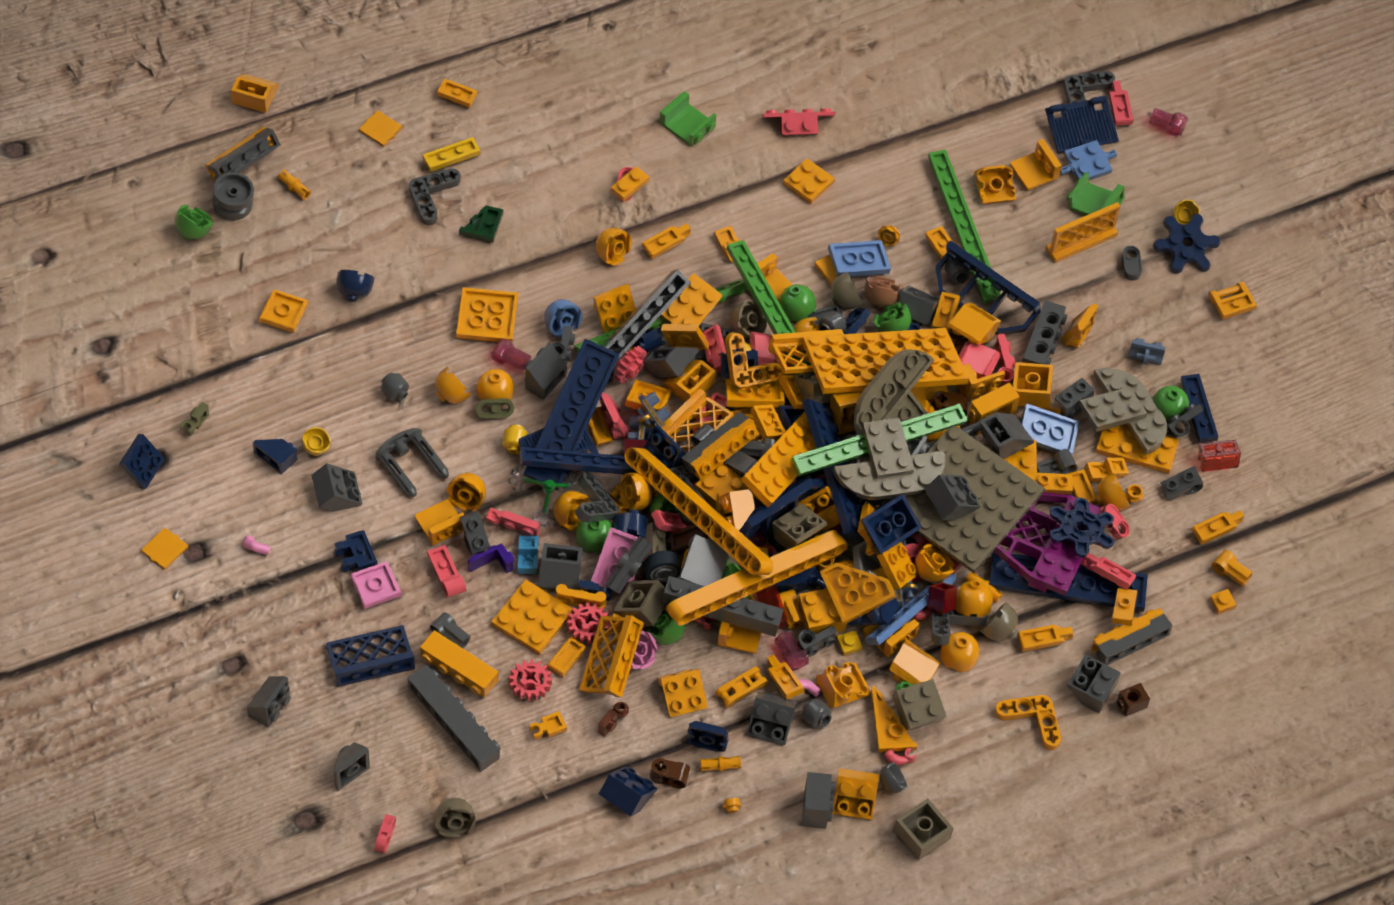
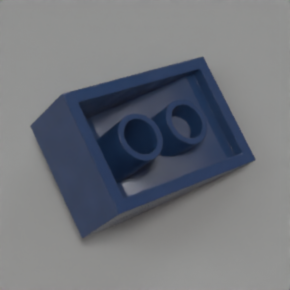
[860,494,922,555]

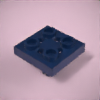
[119,434,165,489]

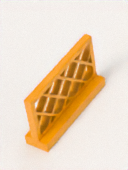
[1045,202,1120,263]
[768,329,853,374]
[662,389,735,452]
[579,615,644,698]

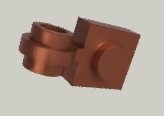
[598,702,629,736]

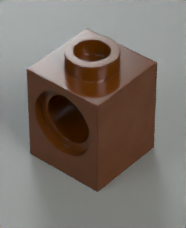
[1117,683,1150,716]

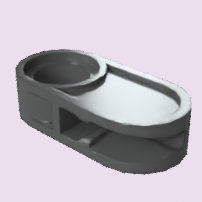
[1122,246,1142,281]

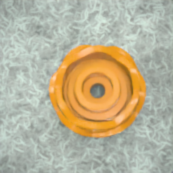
[878,225,900,246]

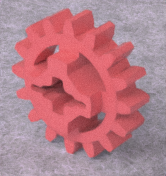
[614,346,647,384]
[567,602,610,644]
[509,659,552,702]

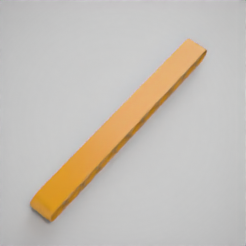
[624,448,773,575]
[666,530,848,626]

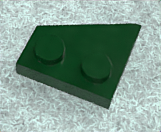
[459,205,504,243]

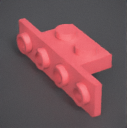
[762,108,836,135]

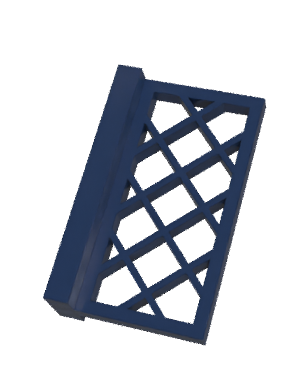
[326,625,415,687]

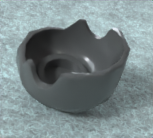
[880,762,907,793]

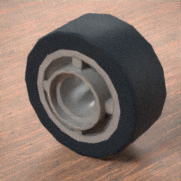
[643,551,682,585]

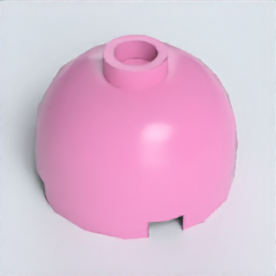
[630,630,658,669]

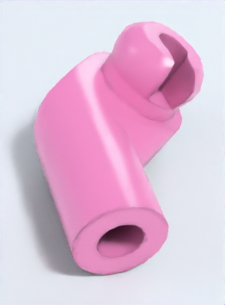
[243,535,270,555]
[798,679,821,697]

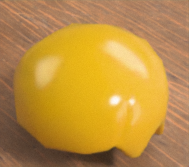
[1172,199,1200,225]
[302,427,331,456]

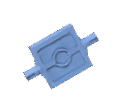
[1060,140,1117,180]

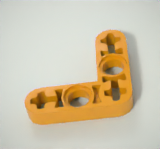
[725,332,784,387]
[995,695,1061,751]

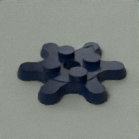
[1153,214,1221,274]
[1050,498,1114,558]

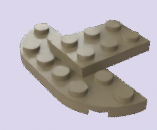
[854,349,934,436]
[1079,367,1167,455]
[833,418,945,500]

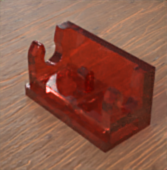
[1198,439,1241,472]
[756,585,788,629]

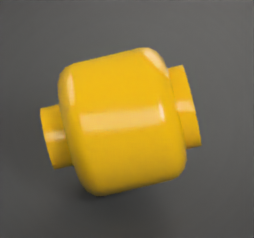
[502,424,528,454]

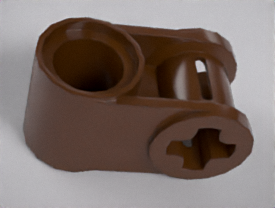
[931,391,968,416]
[650,758,690,789]

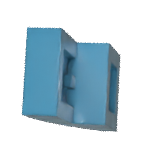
[518,536,539,574]

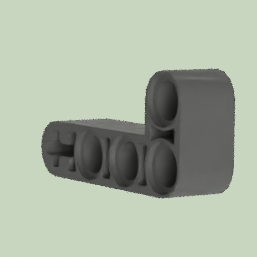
[691,424,757,478]

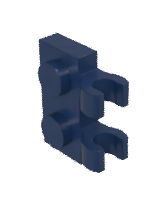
[334,530,377,572]

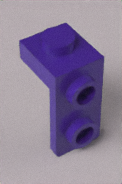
[468,543,515,573]

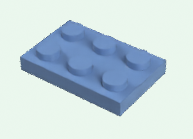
[828,240,891,277]
[1021,404,1079,455]

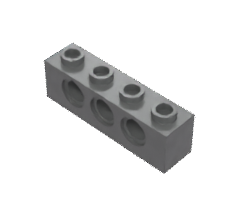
[1022,300,1068,365]

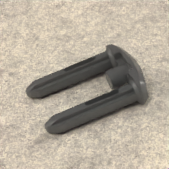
[375,428,449,498]

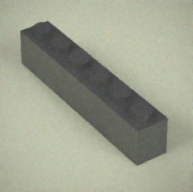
[602,269,691,363]
[661,576,784,637]
[407,665,501,772]

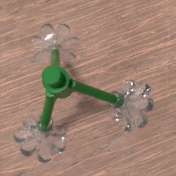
[508,466,583,527]

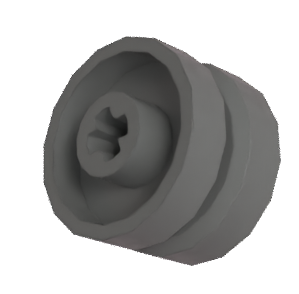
[212,172,254,220]

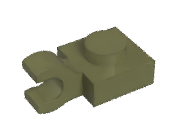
[180,402,209,436]

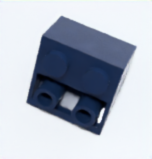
[644,424,685,469]
[599,766,658,816]

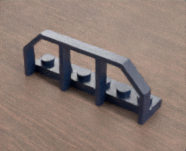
[935,240,1041,335]
[739,475,828,539]

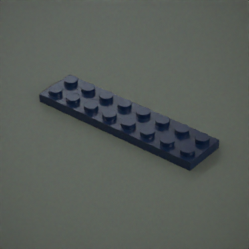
[523,339,620,491]
[802,398,865,542]
[989,552,1148,612]

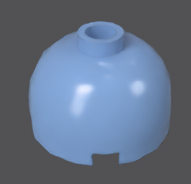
[544,299,583,338]

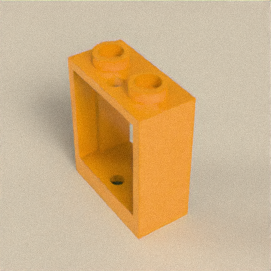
[967,383,1020,435]

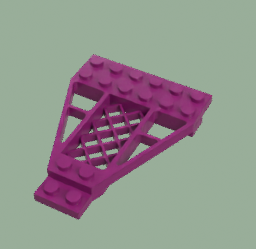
[993,492,1100,596]

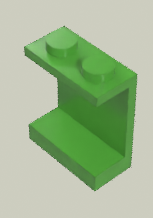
[659,91,716,147]
[1067,172,1125,223]

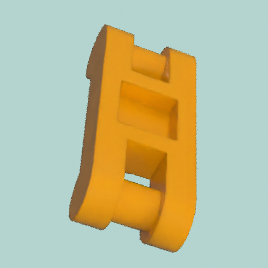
[556,584,606,609]
[715,666,769,708]

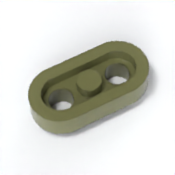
[476,398,514,419]

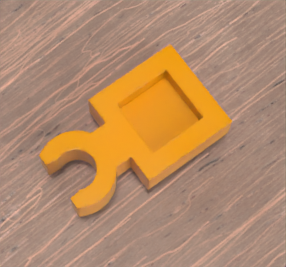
[529,711,567,740]

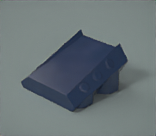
[847,599,900,626]
[687,721,729,752]

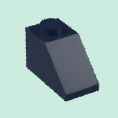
[253,439,298,474]
[774,566,820,593]

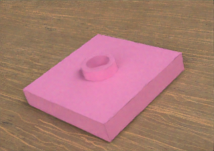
[350,561,401,609]

